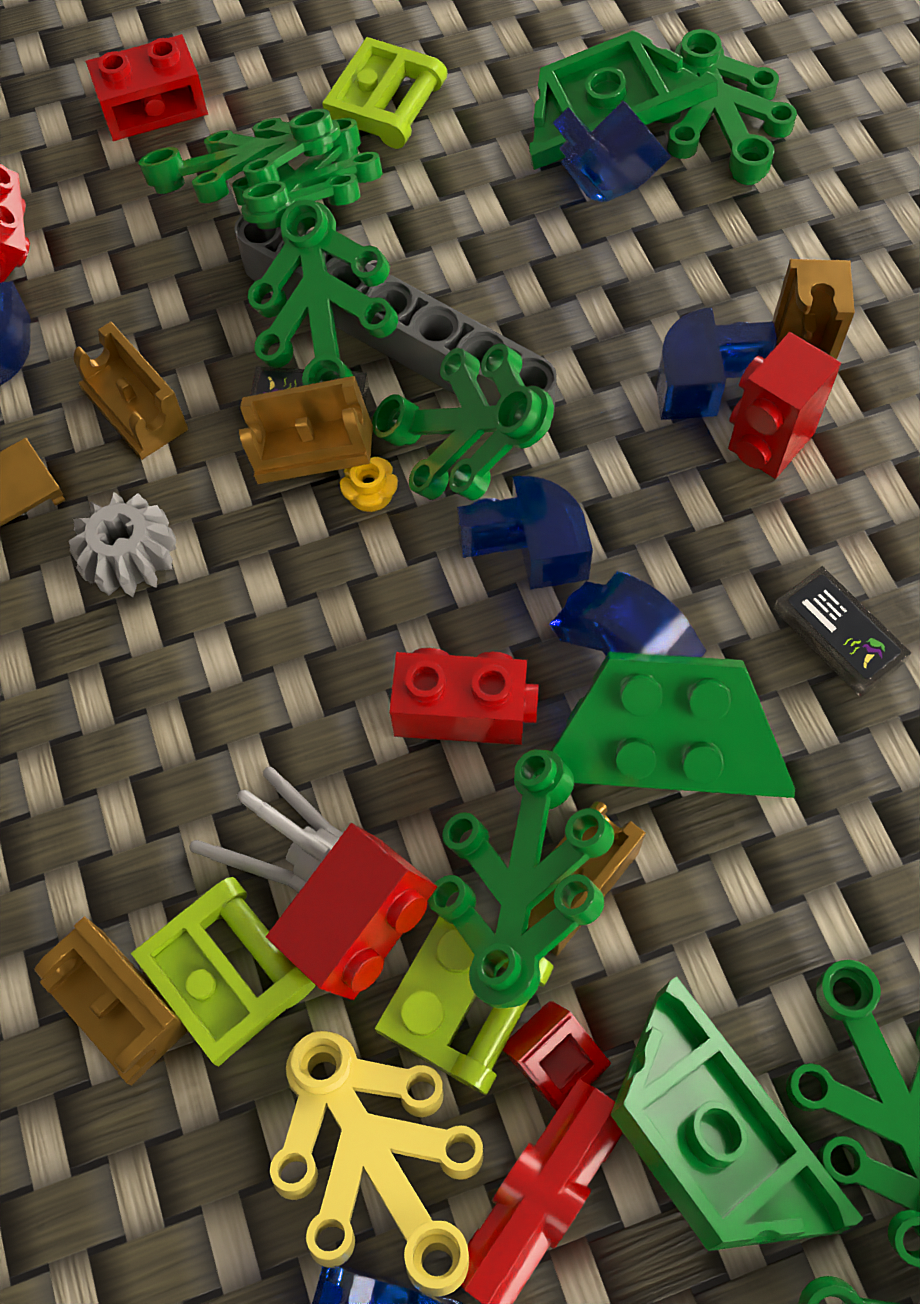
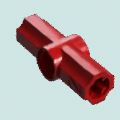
[460,1079,623,1304]

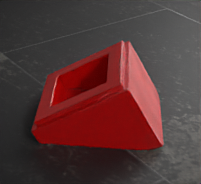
[503,1001,611,1112]

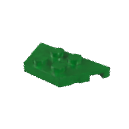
[529,30,718,170]
[540,652,795,798]
[611,976,863,1251]

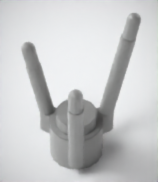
[190,767,343,893]

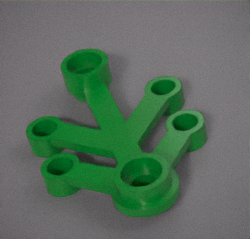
[657,29,797,185]
[139,109,341,203]
[232,118,383,229]
[248,200,398,386]
[372,343,554,501]
[428,750,614,1009]
[786,960,920,1237]

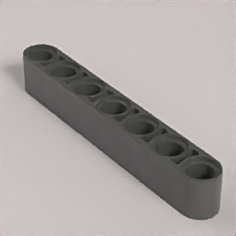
[234,215,557,419]

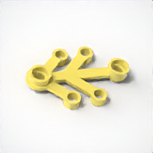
[270,1031,483,1297]

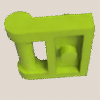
[322,37,448,149]
[131,877,316,1067]
[375,906,554,1095]

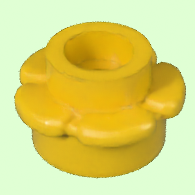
[340,457,398,512]

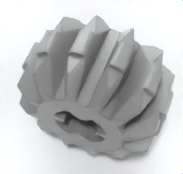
[68,492,177,597]

